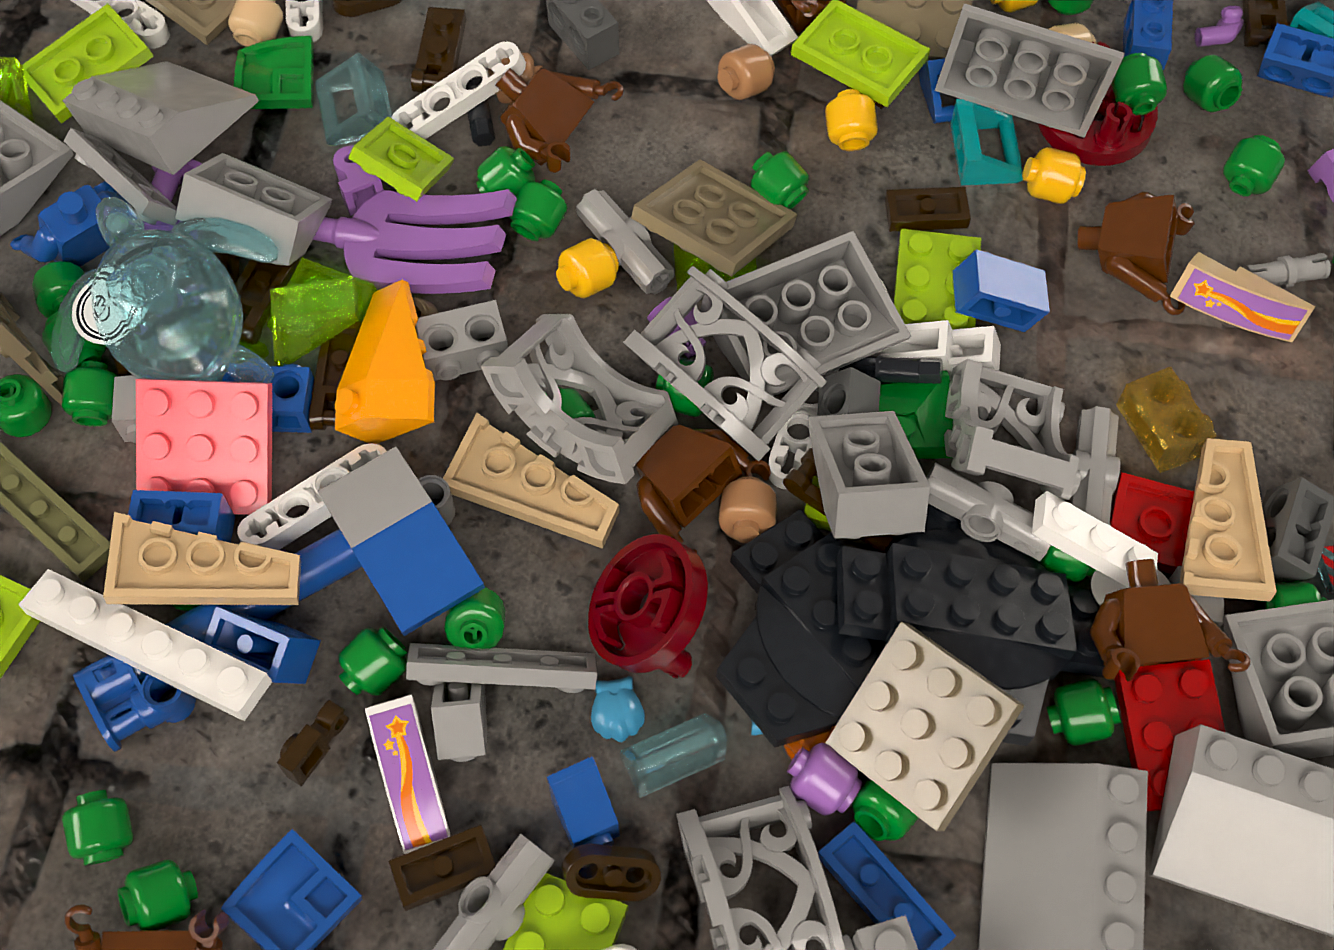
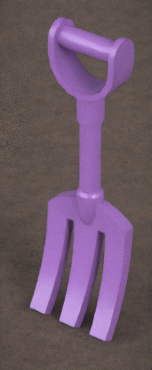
[125,159,517,294]

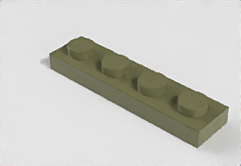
[0,442,110,583]

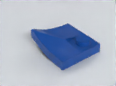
[221,829,362,950]

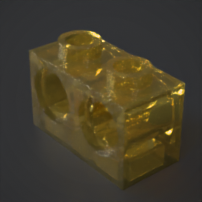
[1116,366,1217,473]

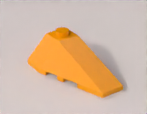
[335,279,435,444]

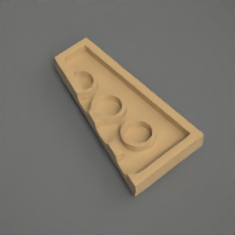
[443,413,619,549]
[1179,438,1276,602]
[103,512,301,605]

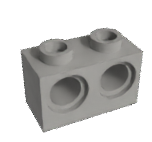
[415,300,508,381]

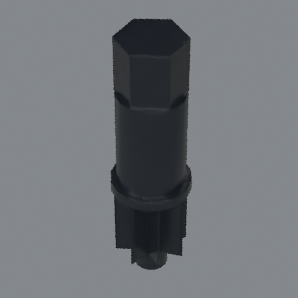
[466,76,496,147]
[839,355,943,385]

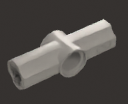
[576,189,674,295]
[1070,406,1120,525]
[926,463,1050,561]
[433,834,555,950]

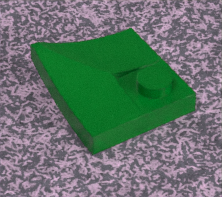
[234,36,314,109]
[879,370,953,459]

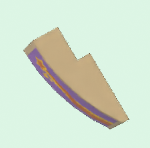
[1170,252,1316,343]

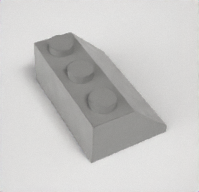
[175,153,332,266]

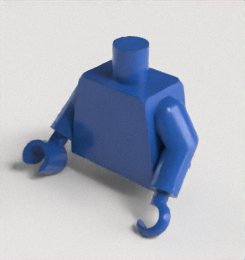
[10,180,131,267]

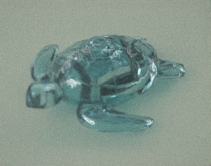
[51,197,278,383]

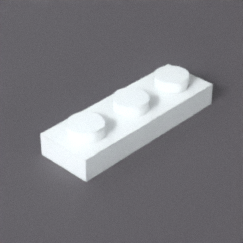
[1032,491,1158,588]

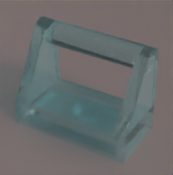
[315,52,392,146]
[620,713,727,798]

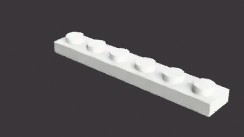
[19,569,272,721]

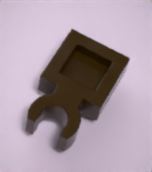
[277,700,349,787]

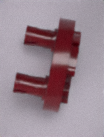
[1038,42,1158,166]
[588,534,708,679]

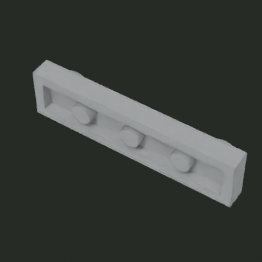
[64,128,178,226]
[406,643,597,693]

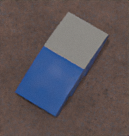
[317,447,485,636]

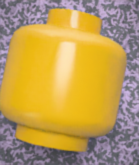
[825,89,878,151]
[1022,147,1086,204]
[556,238,619,298]

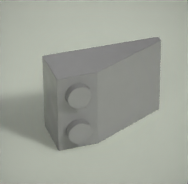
[808,411,930,539]

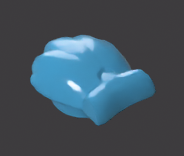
[591,676,645,742]

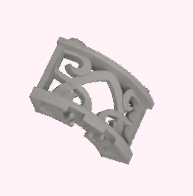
[623,266,827,461]
[481,314,678,484]
[944,359,1081,501]
[677,786,854,950]

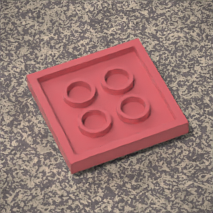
[136,378,272,515]

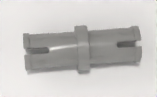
[1243,253,1331,289]

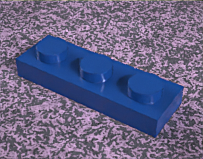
[818,821,956,950]

